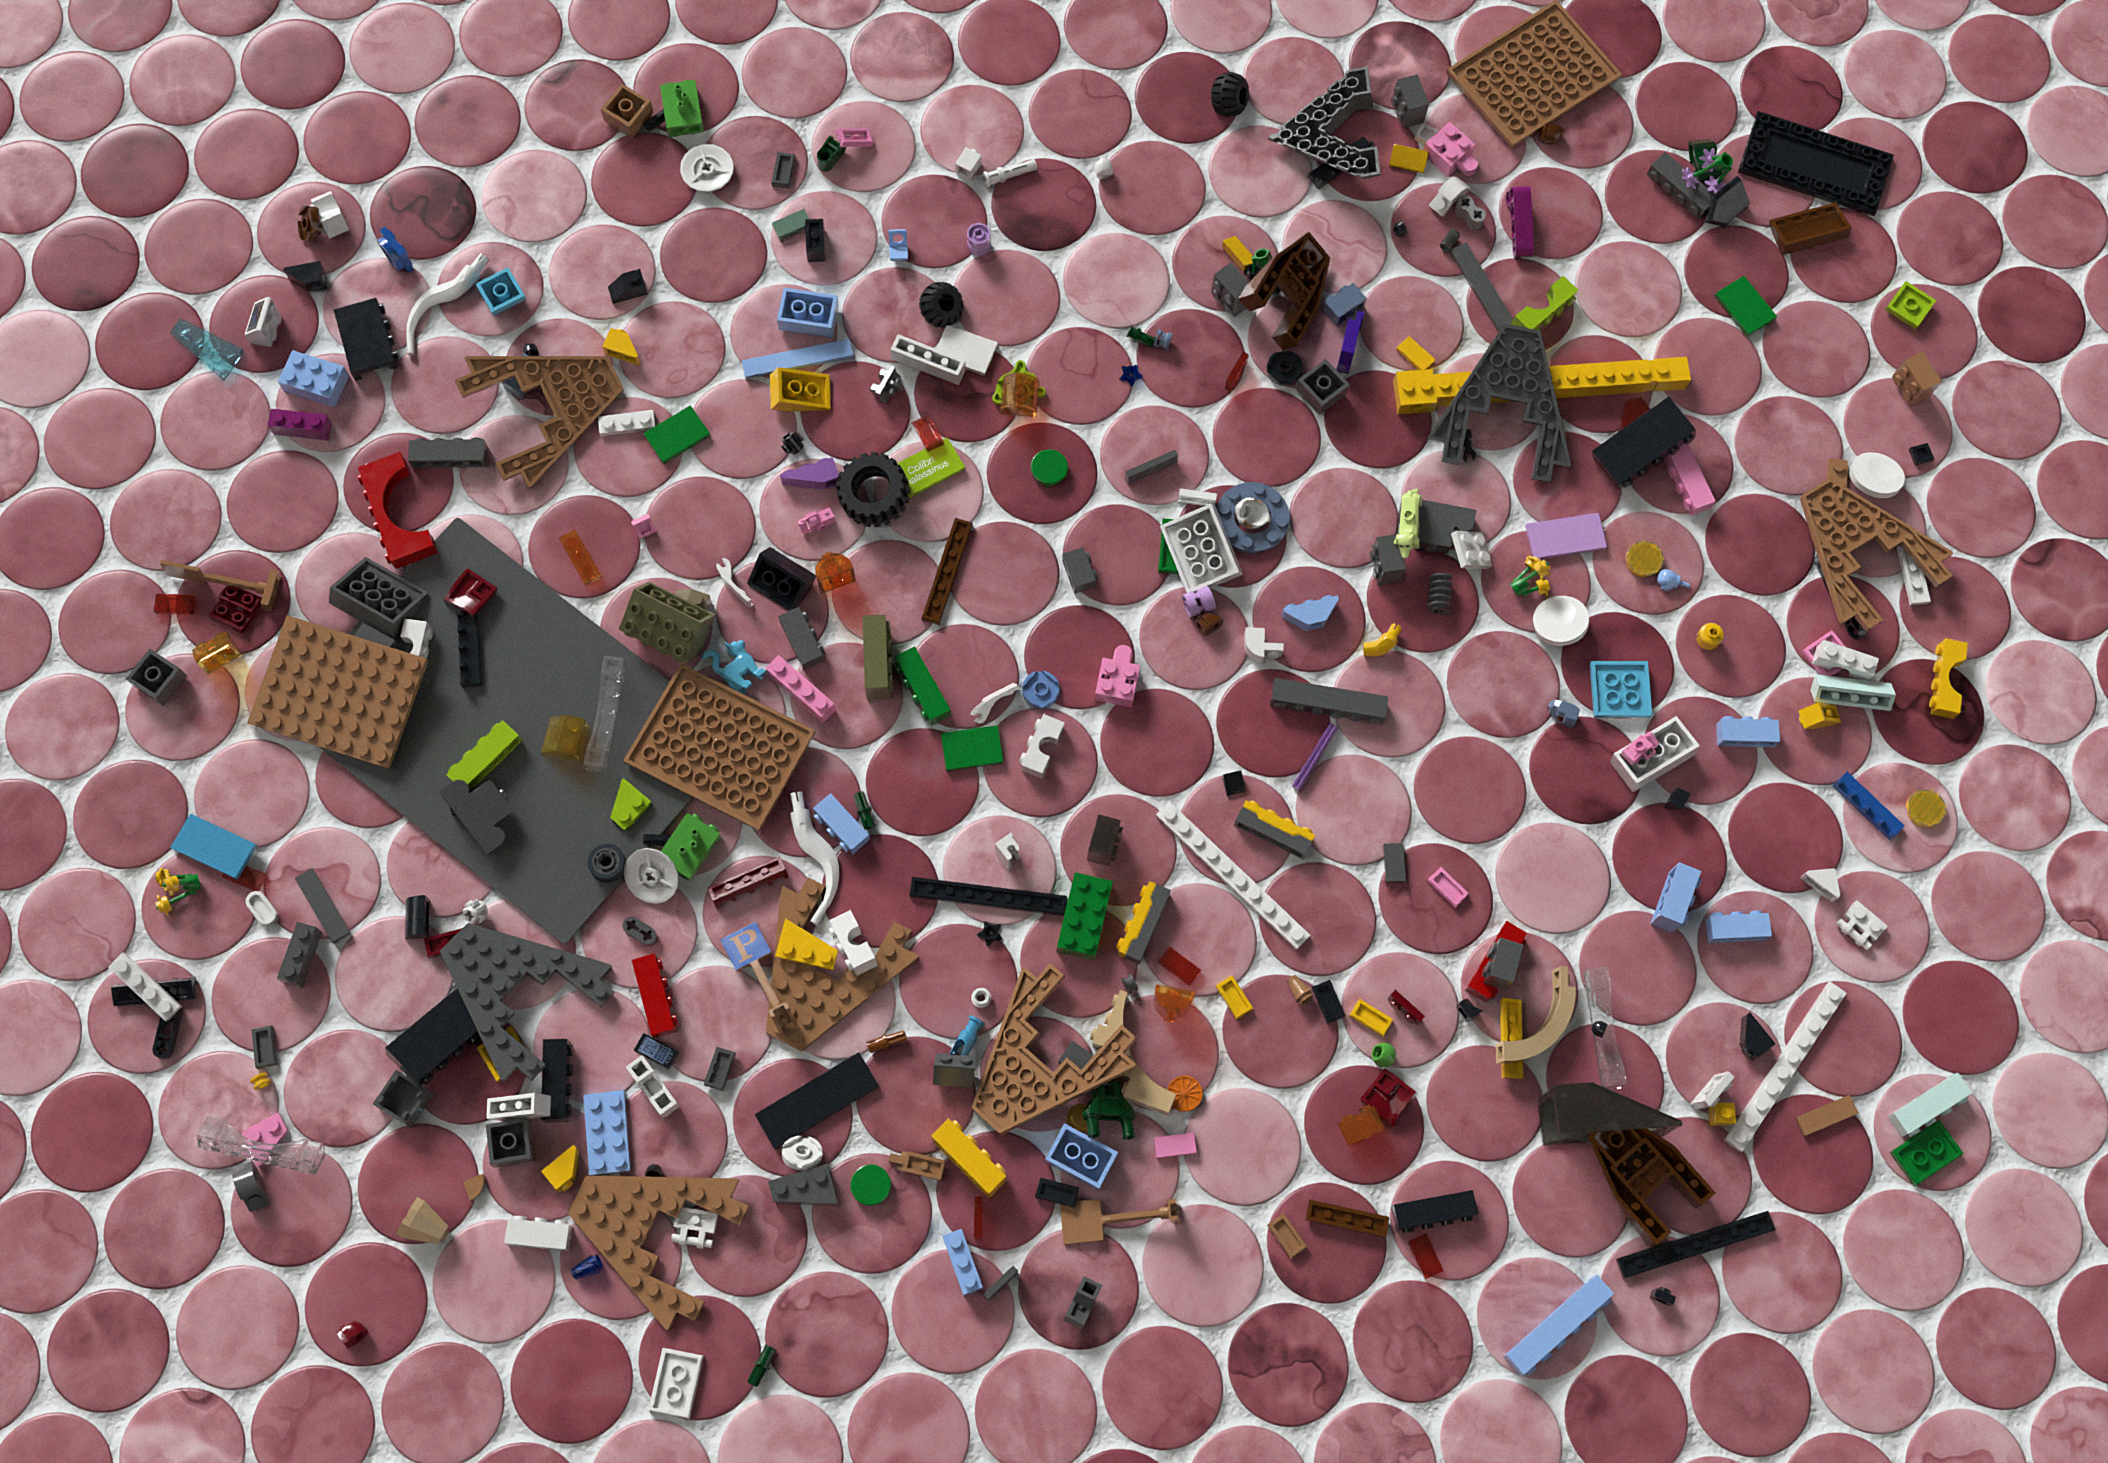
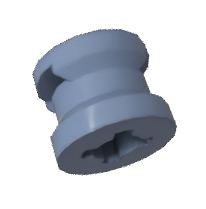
[1154,329,1173,351]

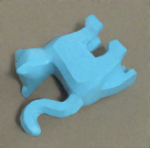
[701,640,767,695]

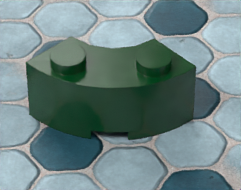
[1688,139,1722,182]

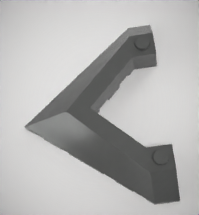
[1268,66,1381,179]

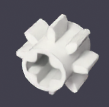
[462,899,488,924]

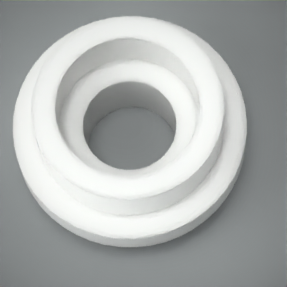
[971,988,991,1008]

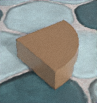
[463,1174,485,1201]

